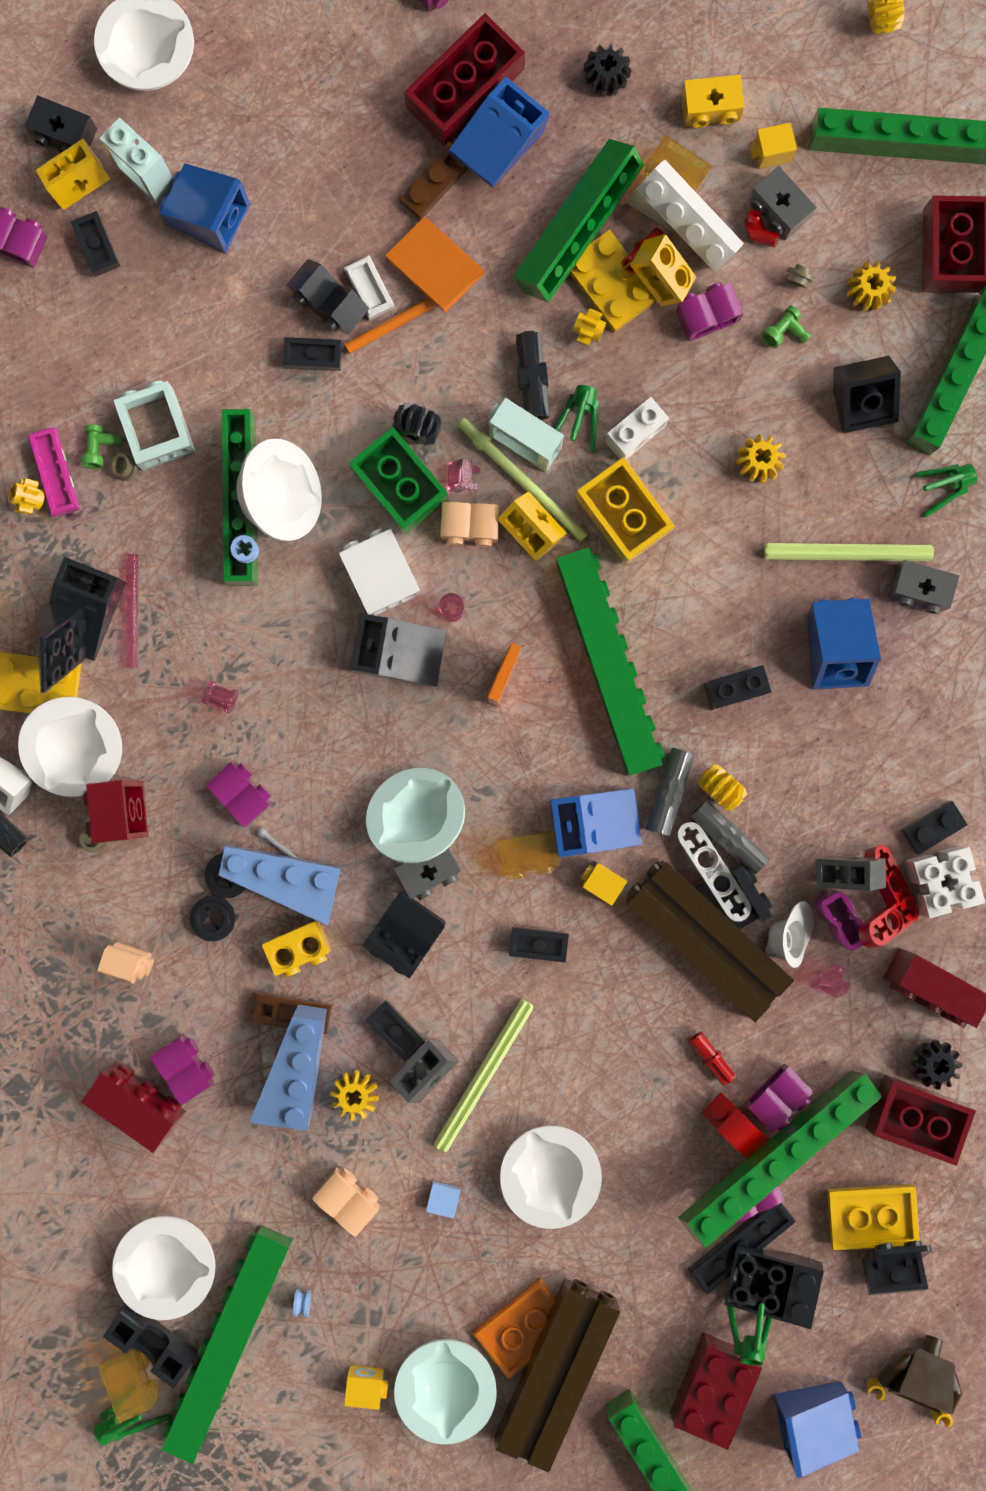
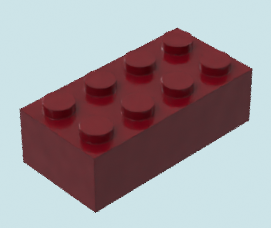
[404,13,525,146]

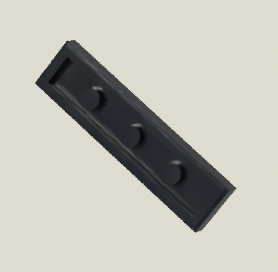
[688,1203,796,1294]

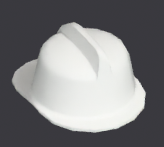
[766,902,814,968]

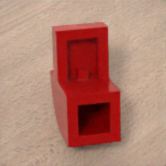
[702,1092,770,1158]

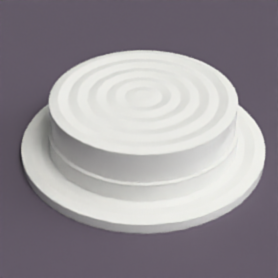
[94,0,194,91]
[237,439,322,541]
[18,697,122,797]
[500,1125,602,1229]
[113,1216,215,1320]

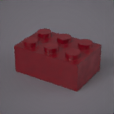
[923,195,986,293]
[83,780,149,844]
[883,948,986,1029]
[81,1062,186,1153]
[865,1074,976,1166]
[670,1332,762,1450]

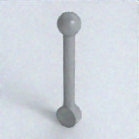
[256,827,304,859]

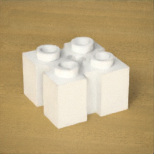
[904,846,986,918]

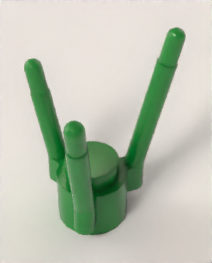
[554,385,600,452]
[914,463,978,518]
[725,1294,772,1366]
[93,1384,172,1446]

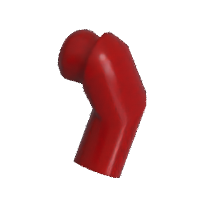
[744,210,779,248]

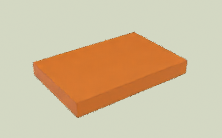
[385,216,485,313]
[487,643,522,707]
[472,1277,556,1379]

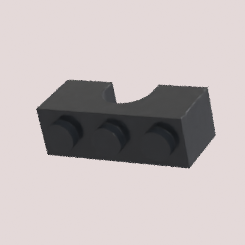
[102,1304,198,1389]

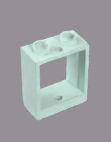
[99,117,173,206]
[113,381,196,470]
[488,398,564,472]

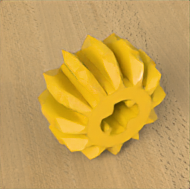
[866,0,905,34]
[847,261,896,312]
[736,434,786,484]
[697,764,747,811]
[330,1070,379,1121]

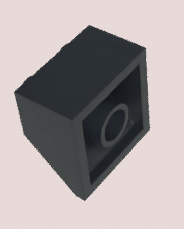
[833,355,901,433]

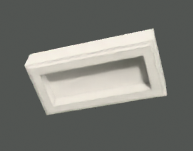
[344,256,395,320]

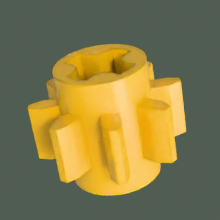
[572,308,607,346]
[8,478,44,515]

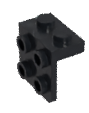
[695,864,772,929]
[362,892,446,979]
[862,1241,932,1295]

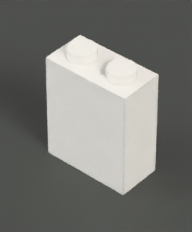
[339,528,421,616]

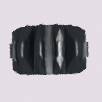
[583,43,632,97]
[392,403,442,446]
[910,1039,963,1090]

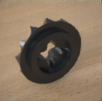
[204,853,246,898]
[189,895,236,941]

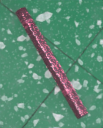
[126,554,138,668]

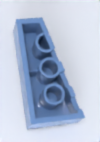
[219,844,340,926]
[249,1005,327,1131]

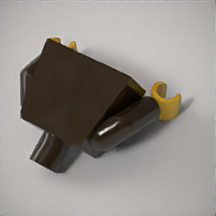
[866,1335,962,1427]

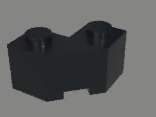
[286,259,370,335]

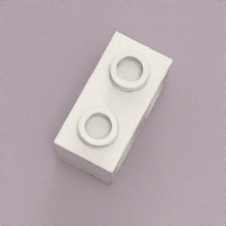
[605,397,669,460]

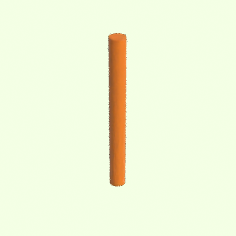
[344,298,437,354]

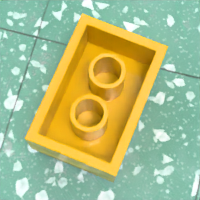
[575,457,675,565]

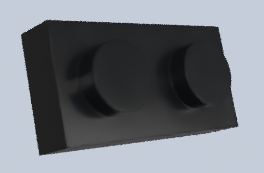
[70,211,121,277]
[283,337,342,371]
[902,801,968,855]
[509,927,569,963]
[365,999,426,1062]

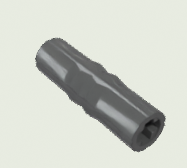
[646,748,695,836]
[690,799,770,875]

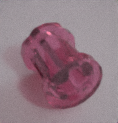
[439,593,465,622]
[202,680,239,714]

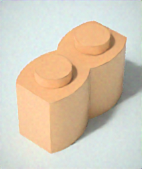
[440,502,500,547]
[97,942,154,984]
[312,1167,379,1237]

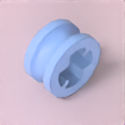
[231,535,259,563]
[293,1289,311,1318]

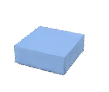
[426,1181,461,1218]

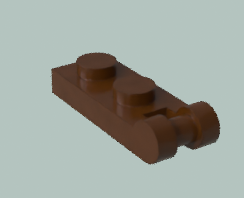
[399,140,468,220]
[249,991,333,1035]

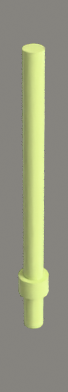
[458,418,588,543]

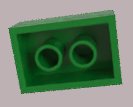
[348,427,449,536]

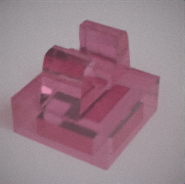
[447,458,480,493]
[811,963,850,998]

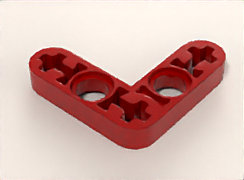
[859,845,919,949]

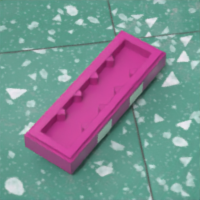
[27,427,81,517]

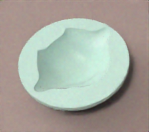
[366,768,465,864]
[394,1339,496,1444]

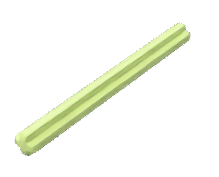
[764,543,934,561]
[434,999,533,1152]

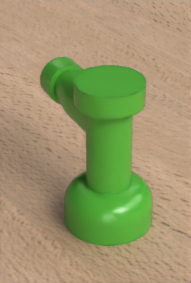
[760,305,811,348]
[80,424,123,469]

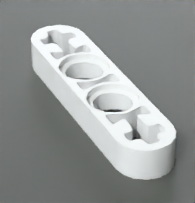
[678,822,751,922]

